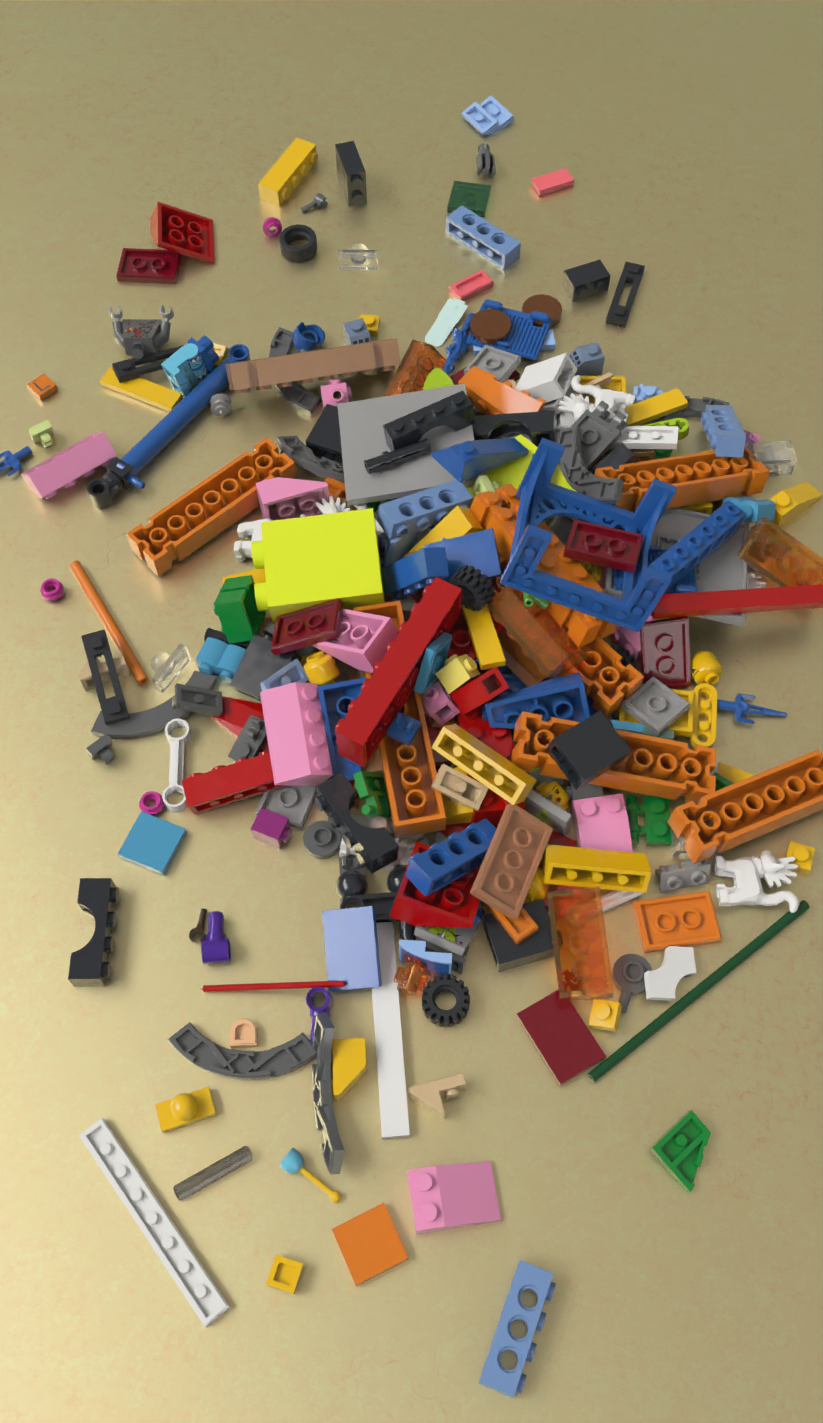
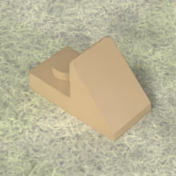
[79,656,130,692]
[431,764,488,811]
[409,1073,466,1119]

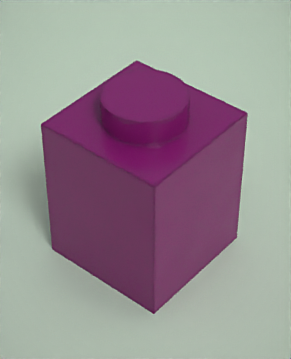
[250,808,292,849]

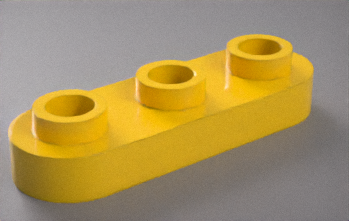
[690,683,717,748]

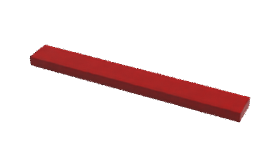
[651,584,823,619]

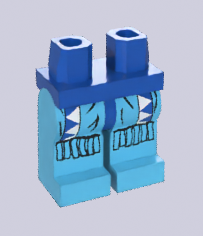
[161,335,219,398]

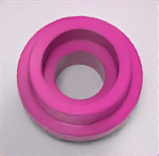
[263,217,282,237]
[40,578,64,601]
[139,791,165,816]

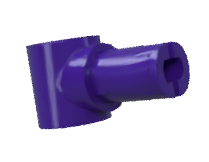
[201,911,231,964]
[306,987,334,1042]

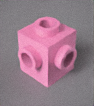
[320,378,352,408]
[420,681,460,726]

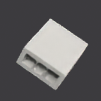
[515,353,577,403]

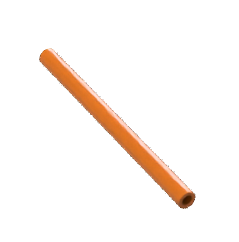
[70,561,149,685]

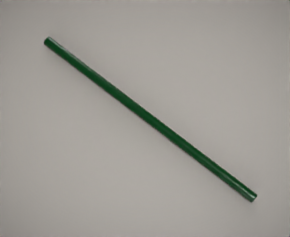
[587,900,810,1083]

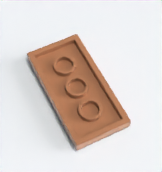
[470,803,553,920]

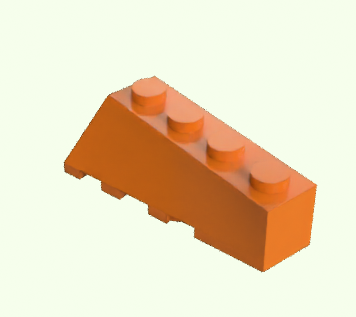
[458,366,546,415]

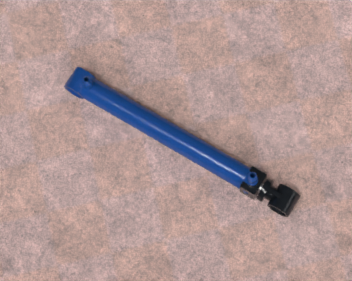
[87,344,251,510]

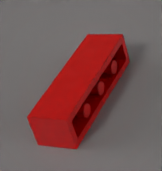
[182,750,287,815]

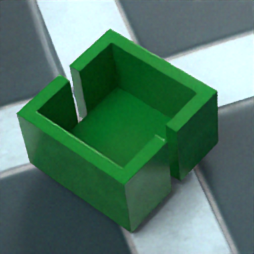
[213,575,266,643]

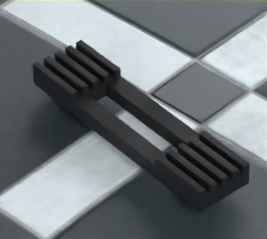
[606,262,645,328]
[112,345,184,383]
[81,630,130,726]

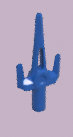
[0,446,32,476]
[717,693,787,724]

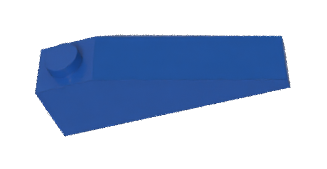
[432,438,529,483]

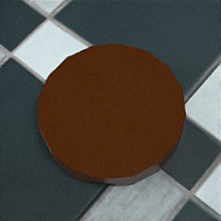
[522,294,562,328]
[470,309,511,344]

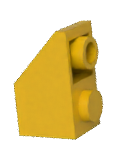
[331,1038,367,1101]

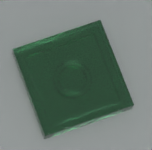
[447,181,492,217]

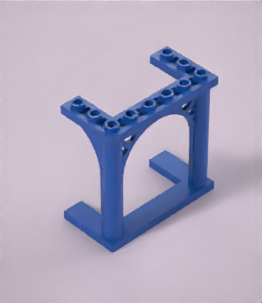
[500,438,676,632]

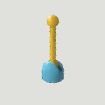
[279,1147,341,1202]

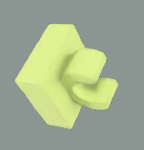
[29,420,54,449]
[471,475,500,497]

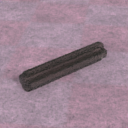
[173,1146,253,1201]

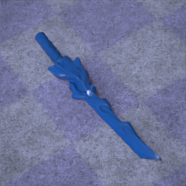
[443,313,475,376]

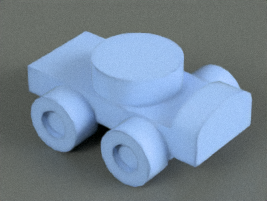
[633,384,663,403]

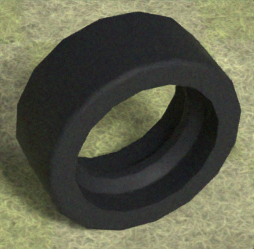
[279,224,317,262]

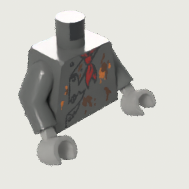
[109,305,174,359]

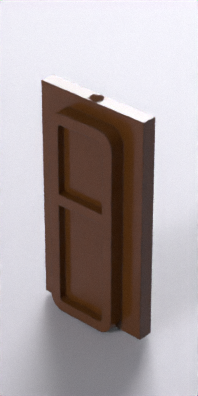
[497,621,561,687]

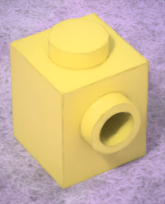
[435,654,480,694]

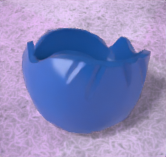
[292,322,326,352]

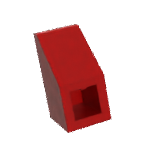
[449,666,509,715]

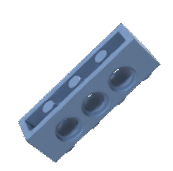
[446,205,521,270]
[701,405,746,457]
[377,480,473,540]
[478,1260,556,1398]

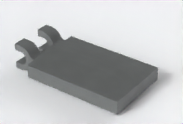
[556,401,627,471]

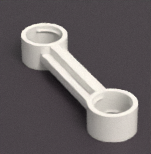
[162,719,191,813]

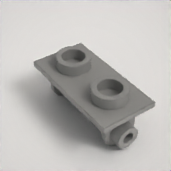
[655,860,711,892]

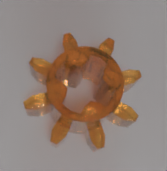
[393,962,428,995]

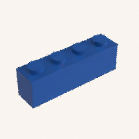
[381,547,449,599]

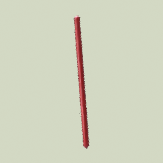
[201,980,347,992]

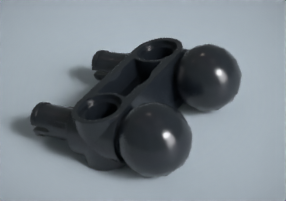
[335,866,416,940]

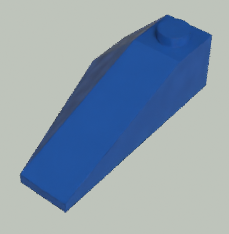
[485,672,590,729]
[318,677,366,781]

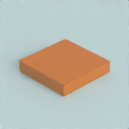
[332,1203,409,1286]

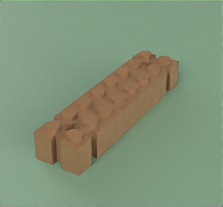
[225,338,401,394]

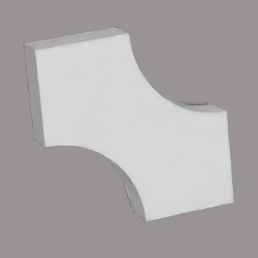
[644,946,697,1001]

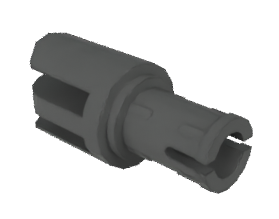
[476,143,496,178]

